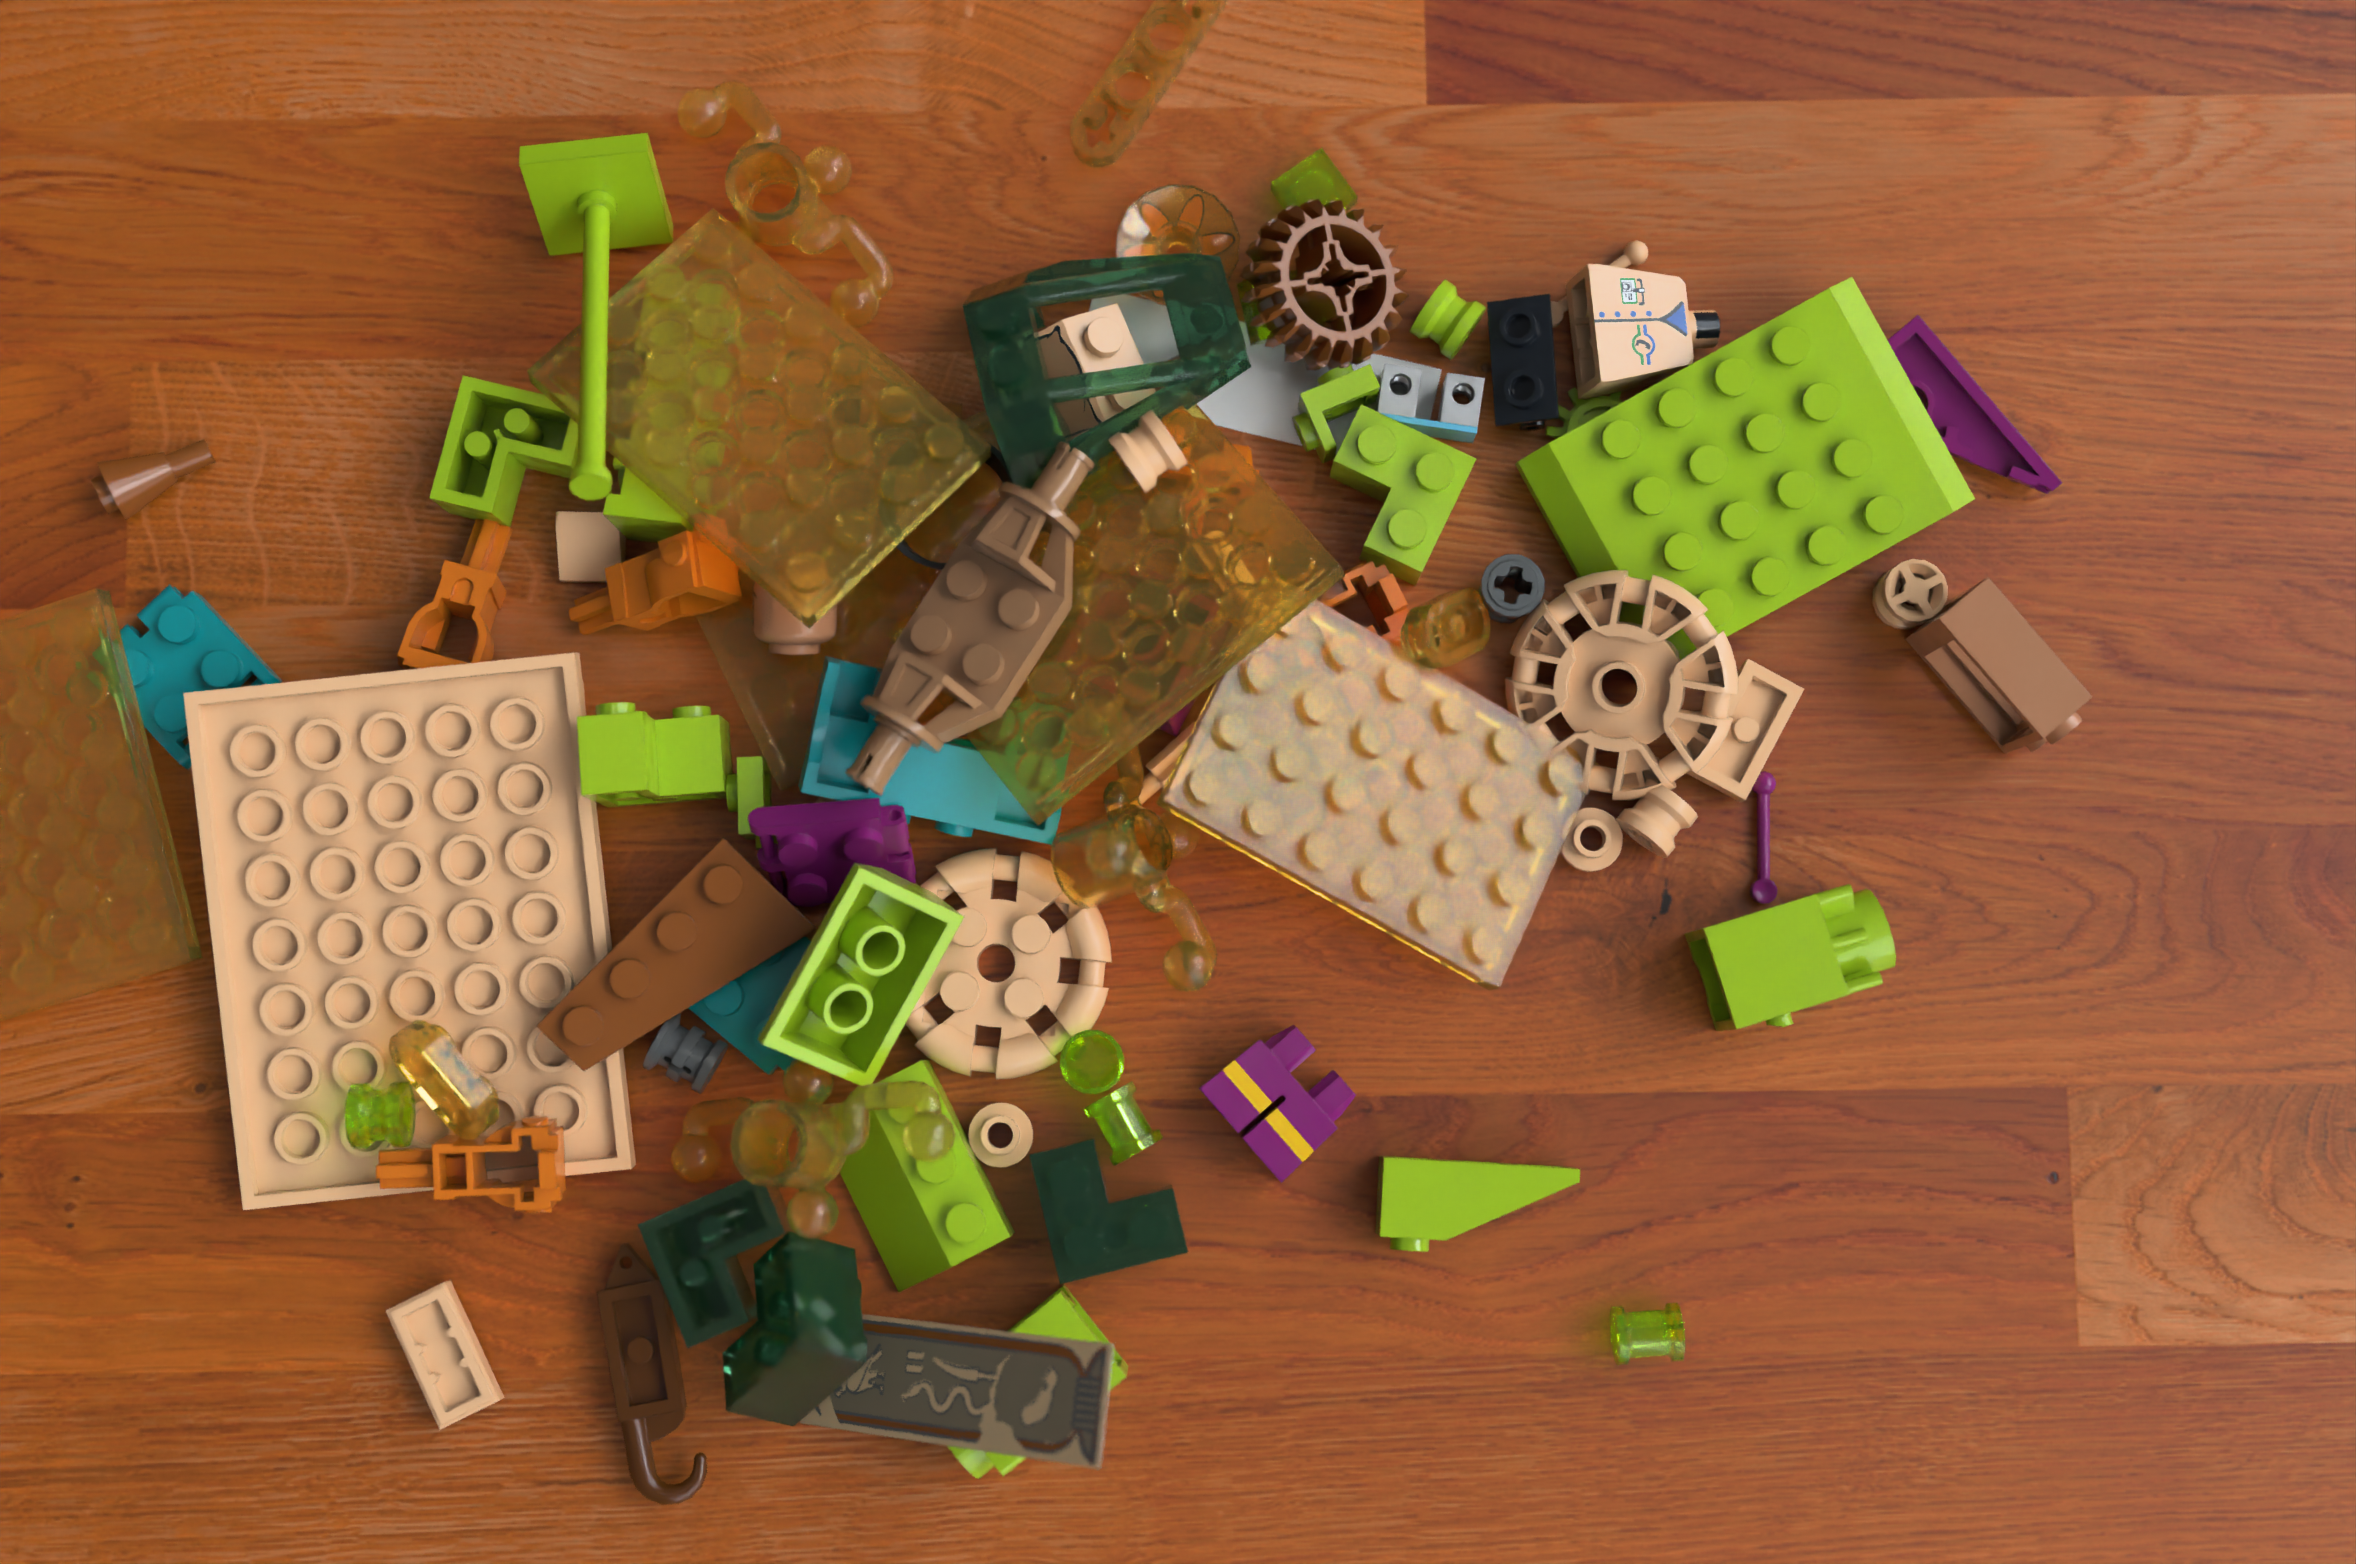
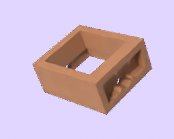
[1905,577,2093,754]

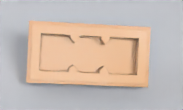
[386,1280,505,1430]

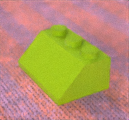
[757,863,964,1089]
[813,1060,1015,1292]

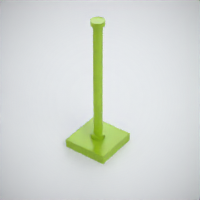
[519,133,673,500]

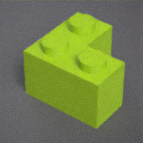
[429,375,579,527]
[1329,404,1476,586]
[577,702,733,808]

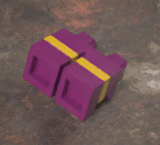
[1199,1025,1356,1183]

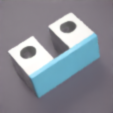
[1376,363,1485,443]

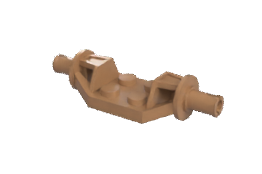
[845,442,1095,796]

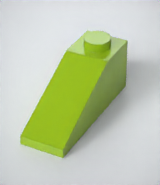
[1375,1156,1580,1252]

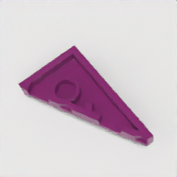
[1887,315,2062,494]

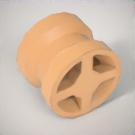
[1108,409,1188,493]
[1872,559,1948,630]
[1616,779,1698,858]

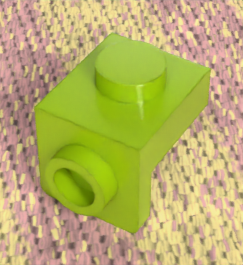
[1292,364,1380,464]
[726,756,778,850]

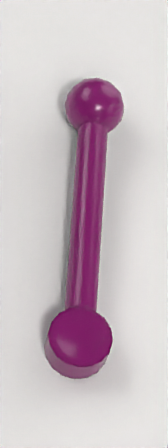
[1750,771,1777,904]

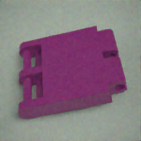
[748,798,916,907]

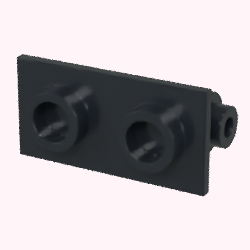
[1487,294,1559,431]

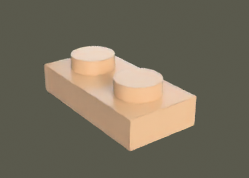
[1687,659,1804,803]

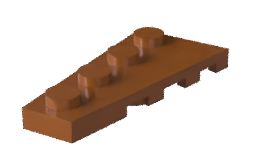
[536,837,817,1071]

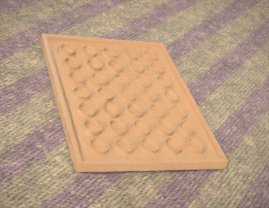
[183,652,636,1210]

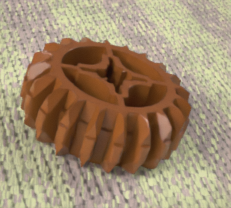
[1239,198,1409,371]

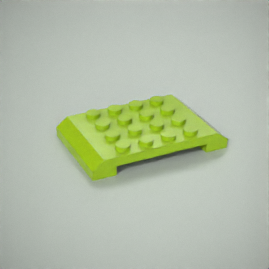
[1515,277,1975,684]

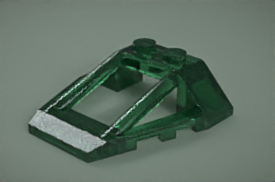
[963,253,1252,489]

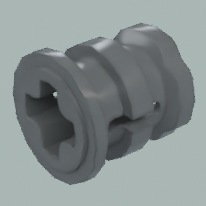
[1478,554,1545,623]
[643,1014,728,1094]

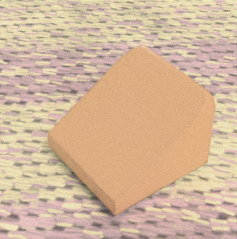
[555,511,626,583]

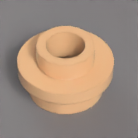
[1558,808,1623,872]
[968,1103,1033,1168]

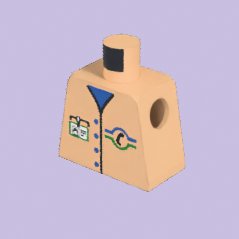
[1566,264,1720,399]

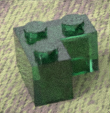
[1029,1138,1188,1284]
[638,1169,796,1348]
[722,1231,868,1426]

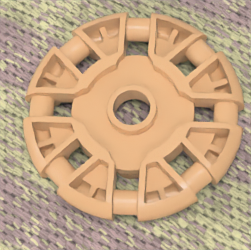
[1505,570,1738,800]
[905,848,1112,1080]

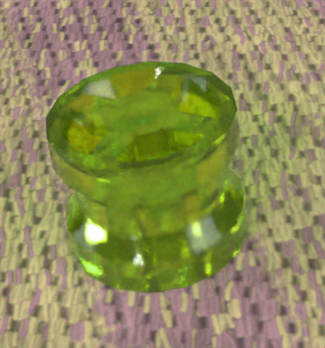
[1060,1030,1125,1094]
[345,1081,416,1149]

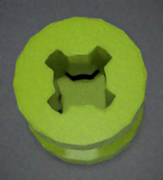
[1410,279,1487,360]

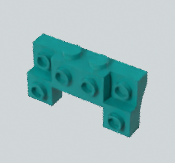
[798,656,1080,845]

